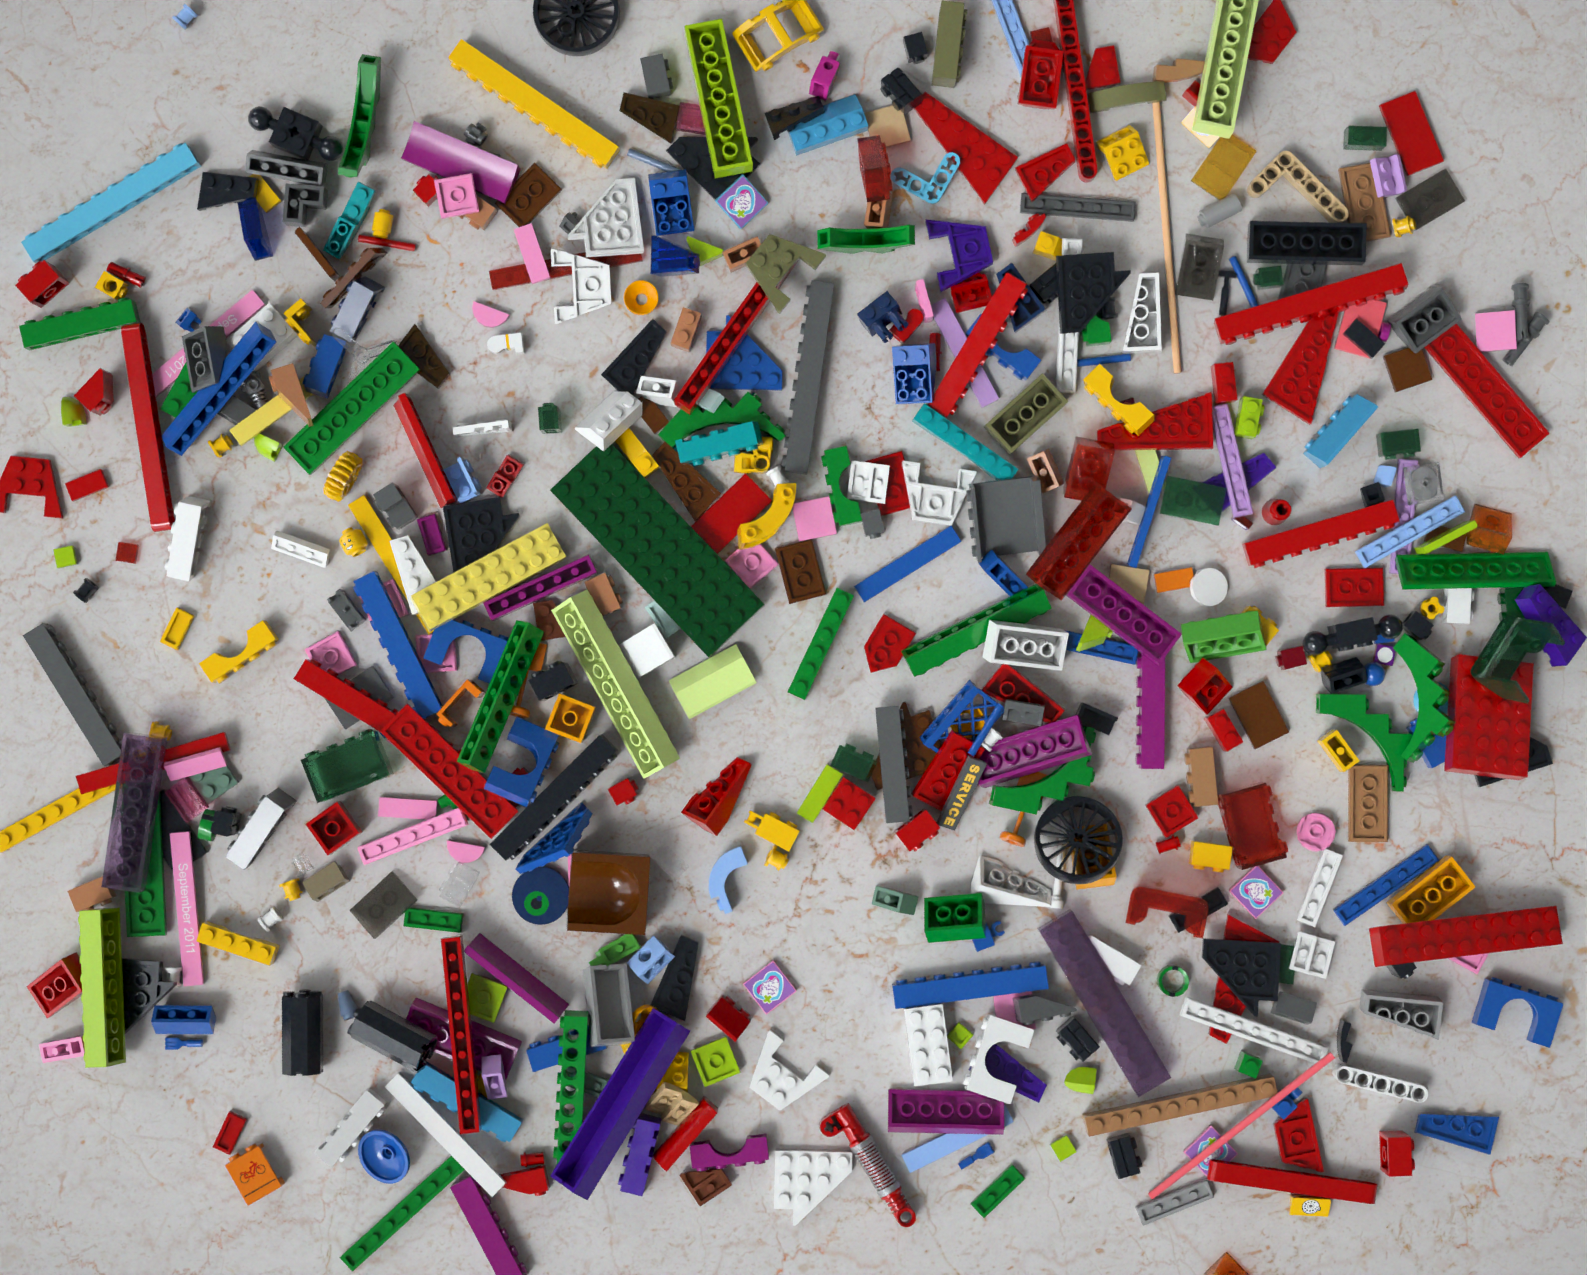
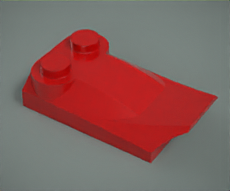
[1017,39,1064,109]

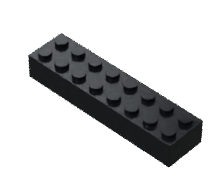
[489,734,619,861]

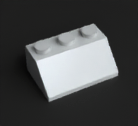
[575,391,642,451]

